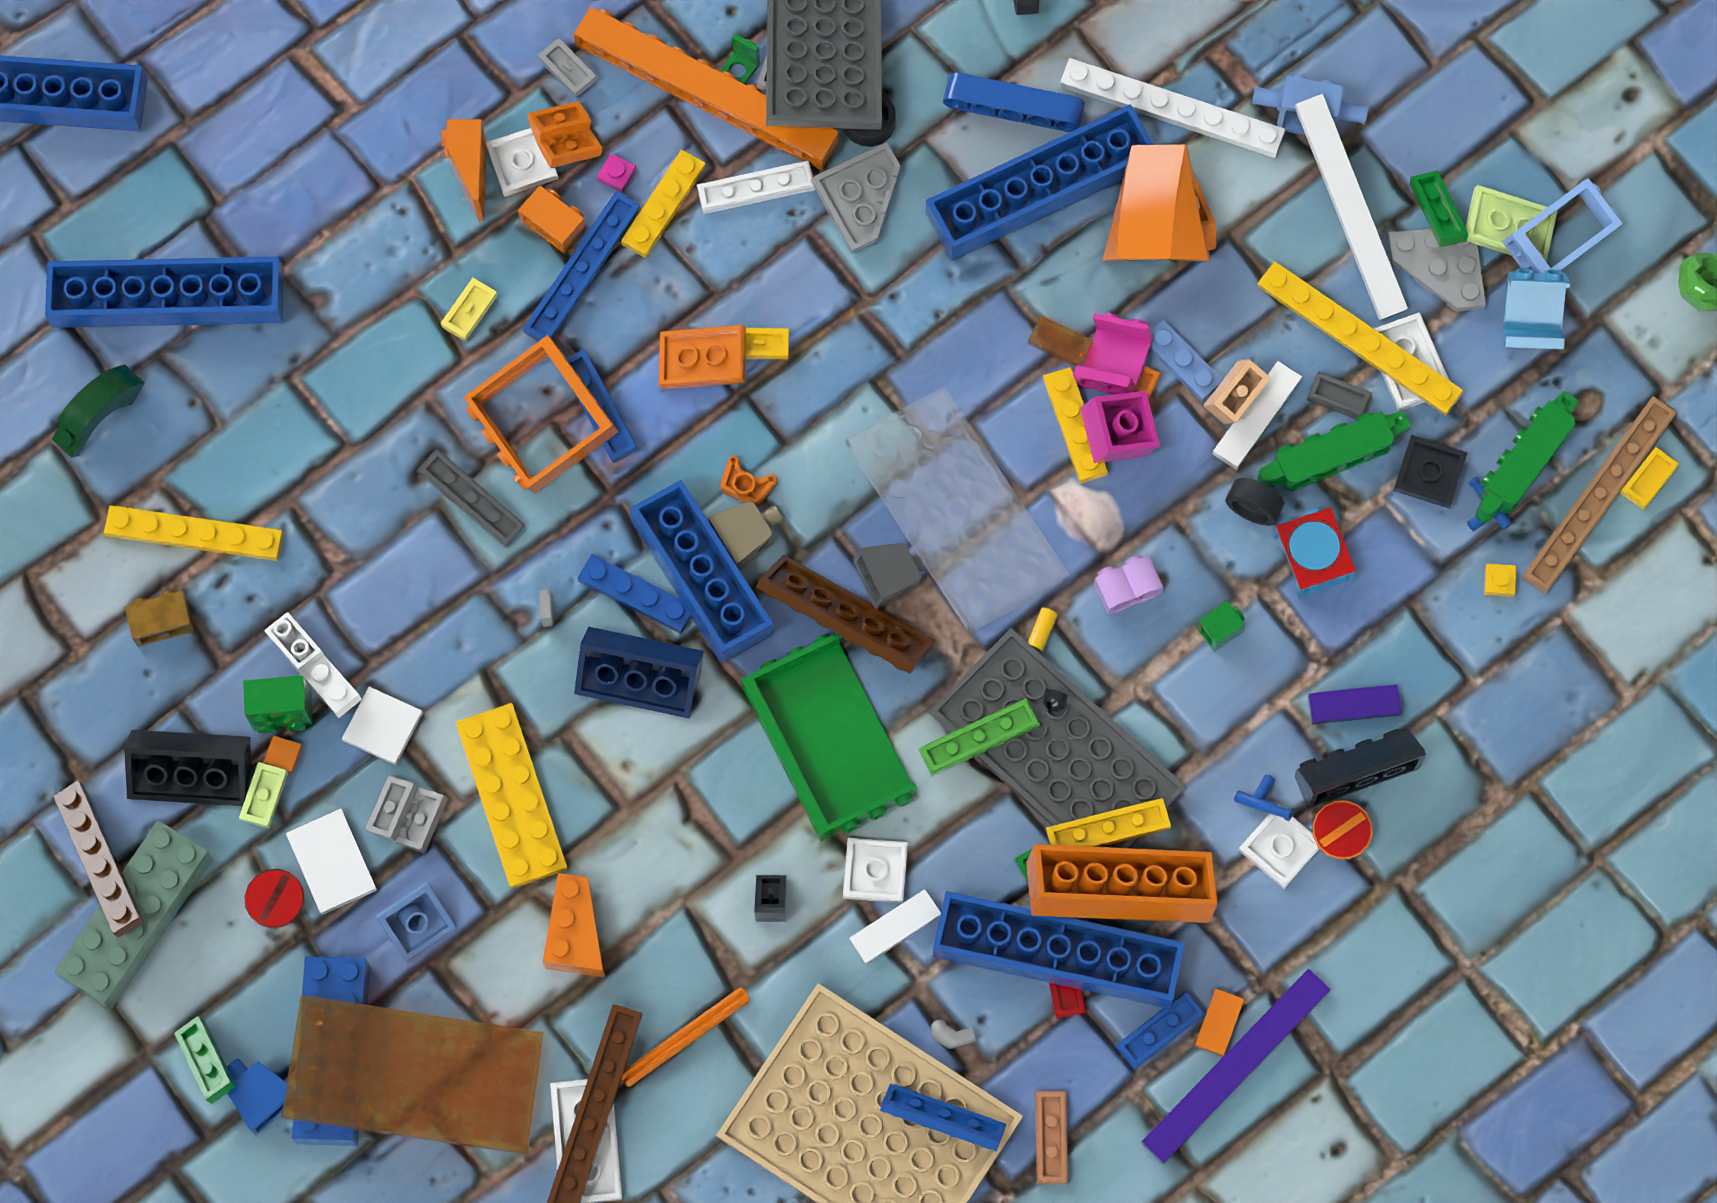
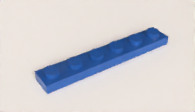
[523,191,641,341]

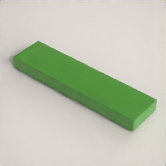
[918,698,1040,777]

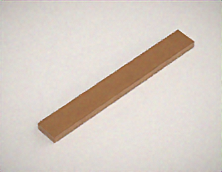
[1521,396,1677,595]

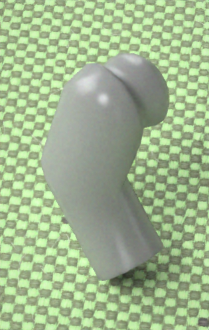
[931,1020,976,1049]

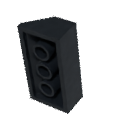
[1294,729,1426,809]
[124,730,251,806]

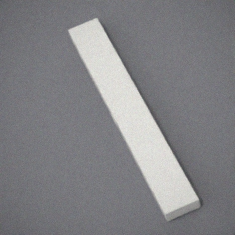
[1294,94,1408,320]

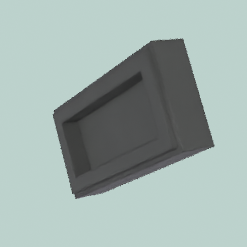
[1307,372,1372,420]

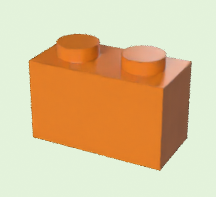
[518,185,586,254]

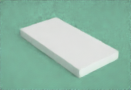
[550,1079,623,1203]

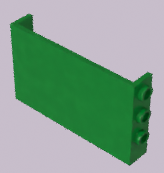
[741,633,917,842]

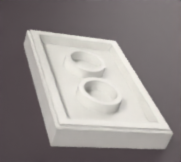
[1374,312,1450,411]
[286,809,377,915]

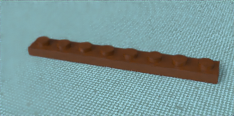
[547,1004,643,1203]

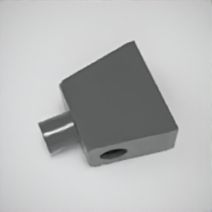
[853,542,929,610]

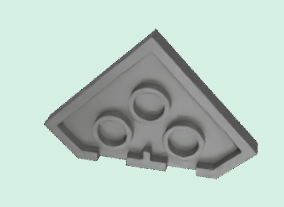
[811,142,900,254]
[1387,226,1486,312]

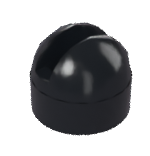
[1043,689,1068,712]

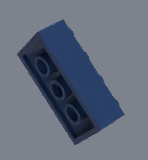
[574,626,704,719]

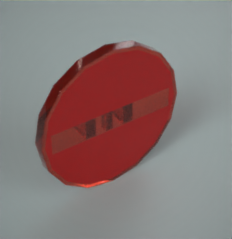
[244,869,305,929]

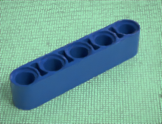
[943,73,1085,132]

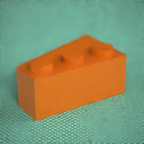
[543,873,605,977]

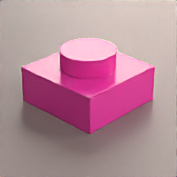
[597,153,636,193]

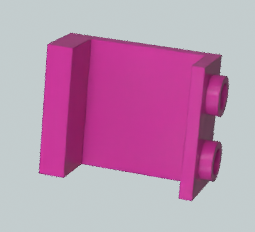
[1073,313,1154,395]

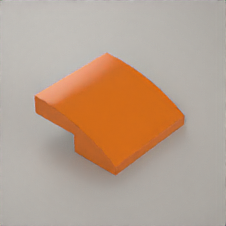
[527,101,602,168]

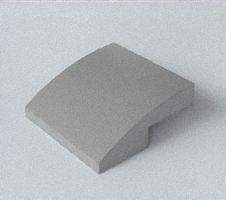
[365,776,448,853]

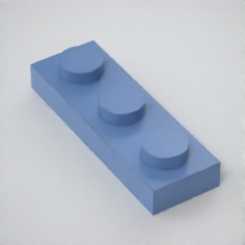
[1150,320,1223,403]

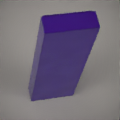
[1308,684,1401,725]

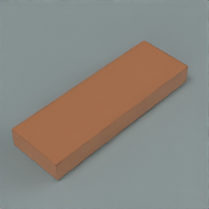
[1035,1091,1068,1185]

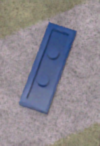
[1115,990,1206,1071]

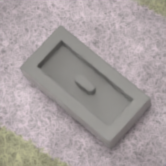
[538,38,597,98]

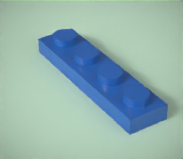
[567,349,639,463]
[577,554,691,634]
[880,1083,1006,1152]

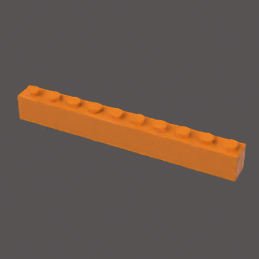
[574,7,839,171]

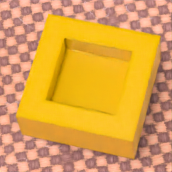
[1484,564,1516,597]

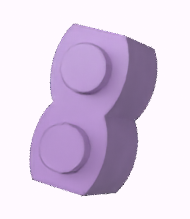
[1094,555,1163,615]

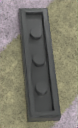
[417,449,526,548]

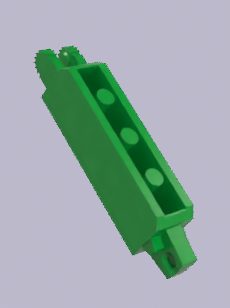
[1475,391,1578,524]
[1257,411,1411,492]

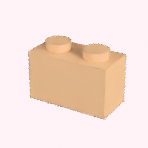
[1203,359,1271,424]

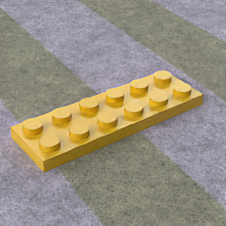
[456,703,568,889]

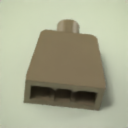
[708,501,783,571]

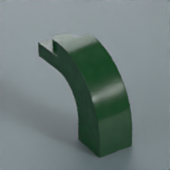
[52,364,145,458]

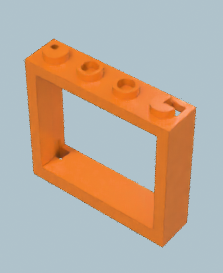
[464,335,619,494]

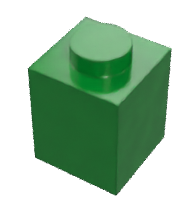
[1197,601,1245,652]

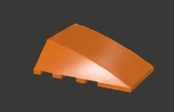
[1102,144,1211,262]

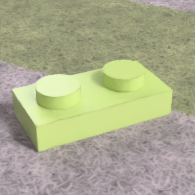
[239,762,288,829]

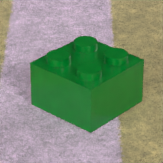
[243,675,313,734]

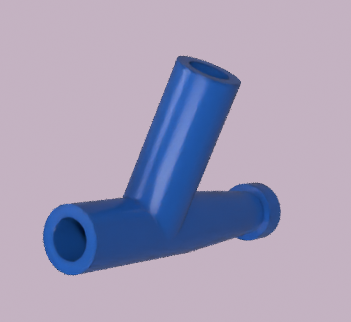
[1467,476,1512,531]
[1234,774,1293,821]

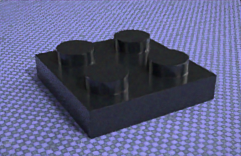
[1393,435,1468,509]

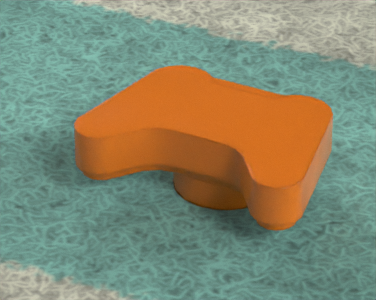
[720,456,777,507]

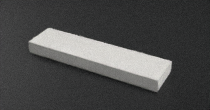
[697,161,815,214]
[1213,361,1302,470]

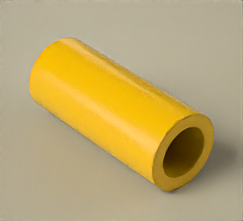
[1027,608,1058,653]

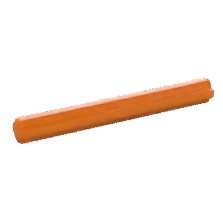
[622,987,750,1087]

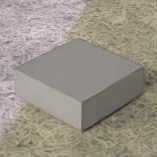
[539,590,555,627]

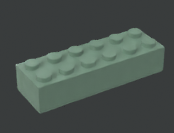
[54,820,213,1010]

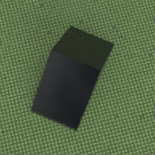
[754,875,786,922]

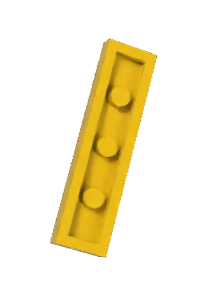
[621,149,706,258]
[1043,367,1108,484]
[1046,798,1171,847]

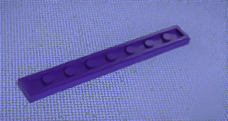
[1141,968,1331,1164]

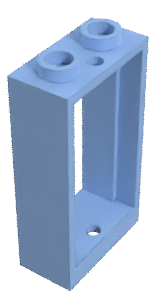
[1502,178,1623,273]

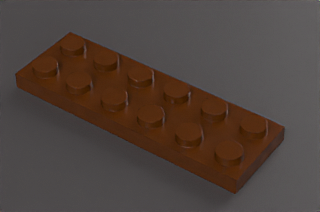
[756,555,936,674]

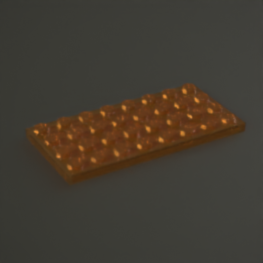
[281,995,544,1155]

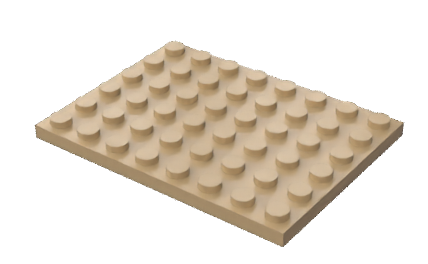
[716,983,1023,1203]

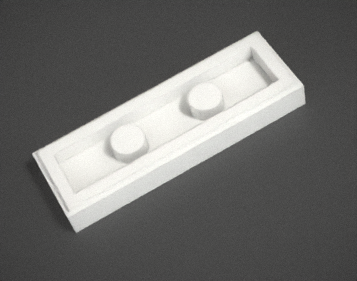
[849,889,941,965]

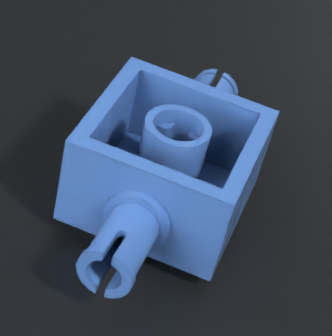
[1252,75,1368,135]

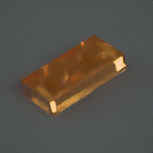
[1028,316,1093,366]

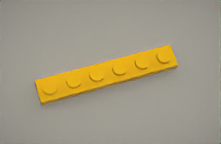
[104,505,284,561]

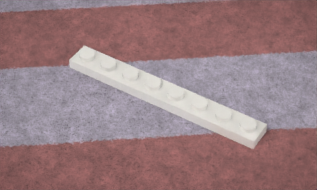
[1060,58,1285,158]

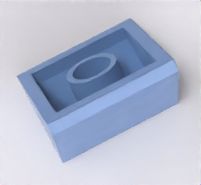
[376,882,456,962]

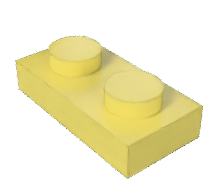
[441,278,498,342]

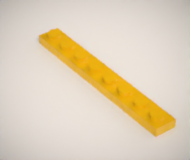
[1257,261,1463,416]

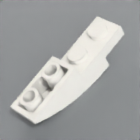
[264,612,362,718]

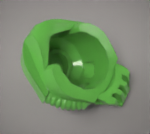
[1678,251,1717,311]

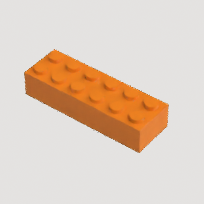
[1026,844,1218,923]

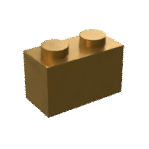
[125,590,195,647]

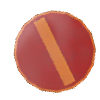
[1312,801,1373,860]

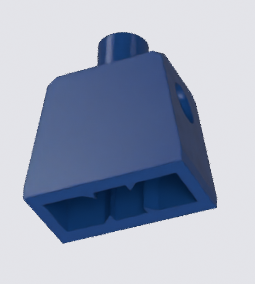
[227,1058,295,1136]

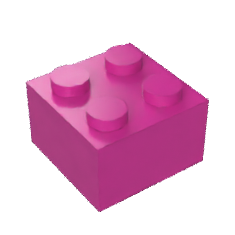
[1080,391,1160,463]

